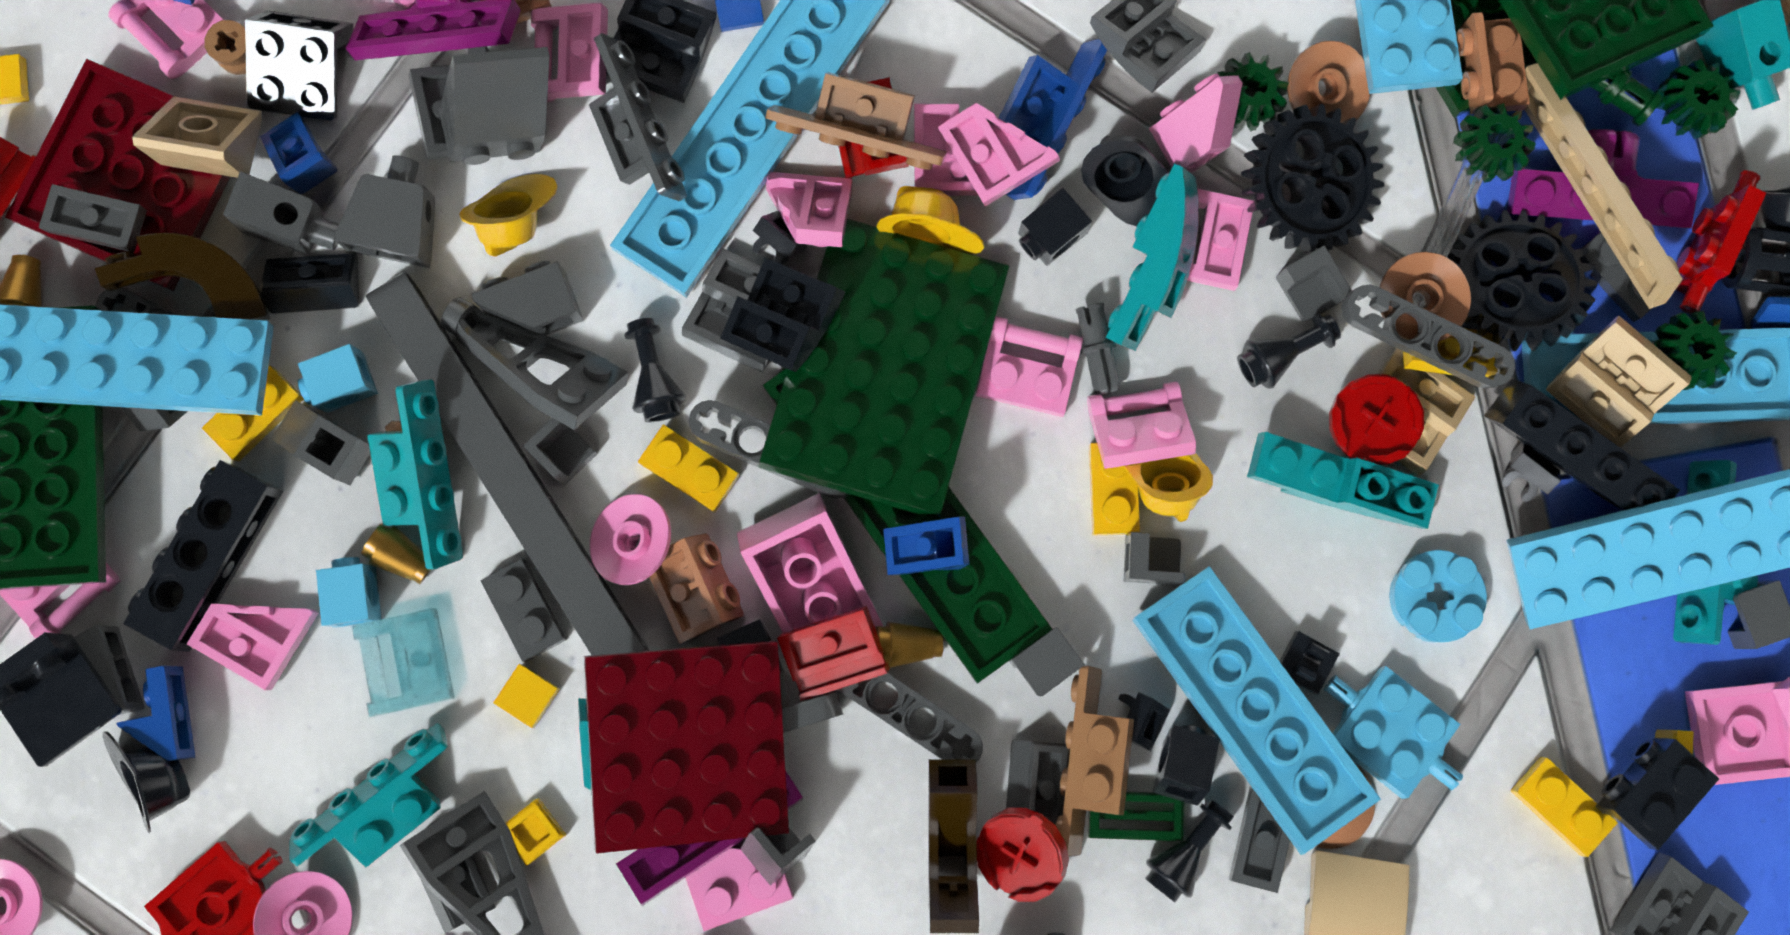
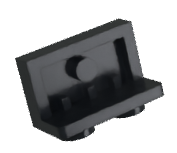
[1596,738,1719,850]

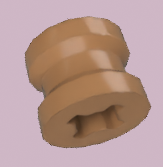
[204,20,247,75]

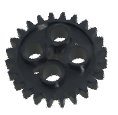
[1241,104,1384,253]
[1447,210,1598,351]

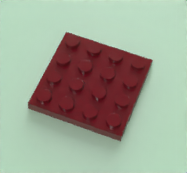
[5,59,230,292]
[584,641,789,854]

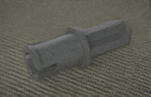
[1075,303,1120,395]

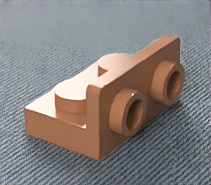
[1456,12,1530,114]
[650,533,744,644]

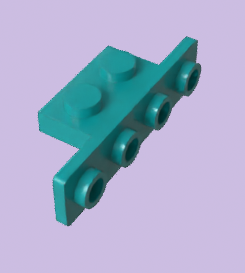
[367,379,463,569]
[1673,460,1758,645]
[289,723,448,868]

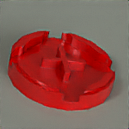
[1329,374,1424,465]
[976,807,1069,902]

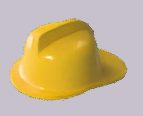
[459,174,558,257]
[877,186,985,255]
[1124,453,1213,522]

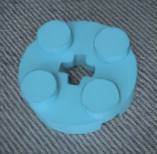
[1389,550,1487,643]

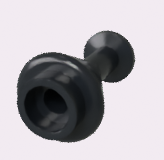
[1237,314,1341,389]
[624,318,686,423]
[1145,799,1234,903]

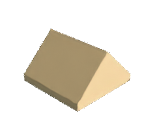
[132,97,262,178]

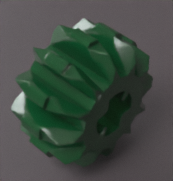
[1217,52,1289,132]
[1656,59,1741,140]
[1453,103,1536,183]
[1652,311,1737,390]

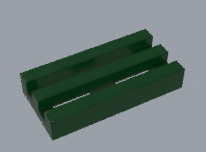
[1088,791,1184,841]

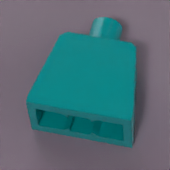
[1696,0,1790,110]

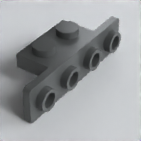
[589,33,687,201]

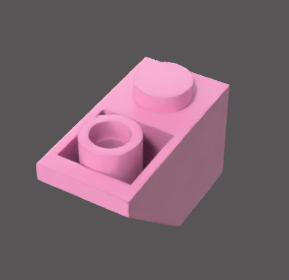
[1149,74,1242,172]

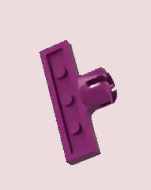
[346,0,521,61]
[1507,129,1699,228]
[616,770,803,906]

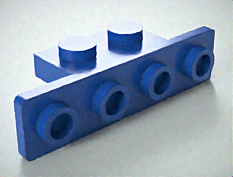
[998,39,1107,200]

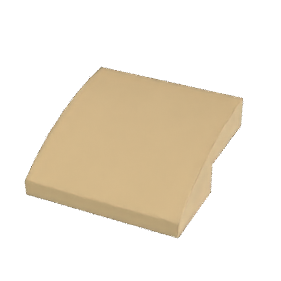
[1546,315,1692,448]
[1378,348,1475,476]
[1304,850,1409,935]

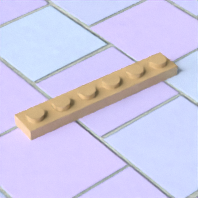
[1524,63,1682,309]

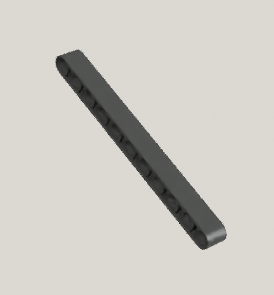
[366,271,650,655]

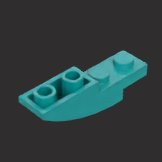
[1105,163,1199,351]
[1247,432,1439,529]

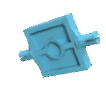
[1323,666,1463,799]

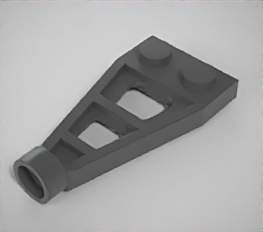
[441,297,629,430]
[400,791,544,935]

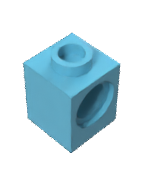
[298,344,378,413]
[316,557,382,628]

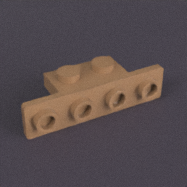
[765,72,947,170]
[1055,665,1134,856]

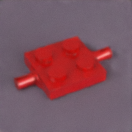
[1676,170,1766,314]
[144,841,283,935]

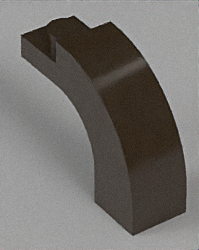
[94,233,271,321]
[928,759,979,933]

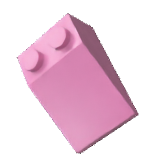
[737,493,883,633]

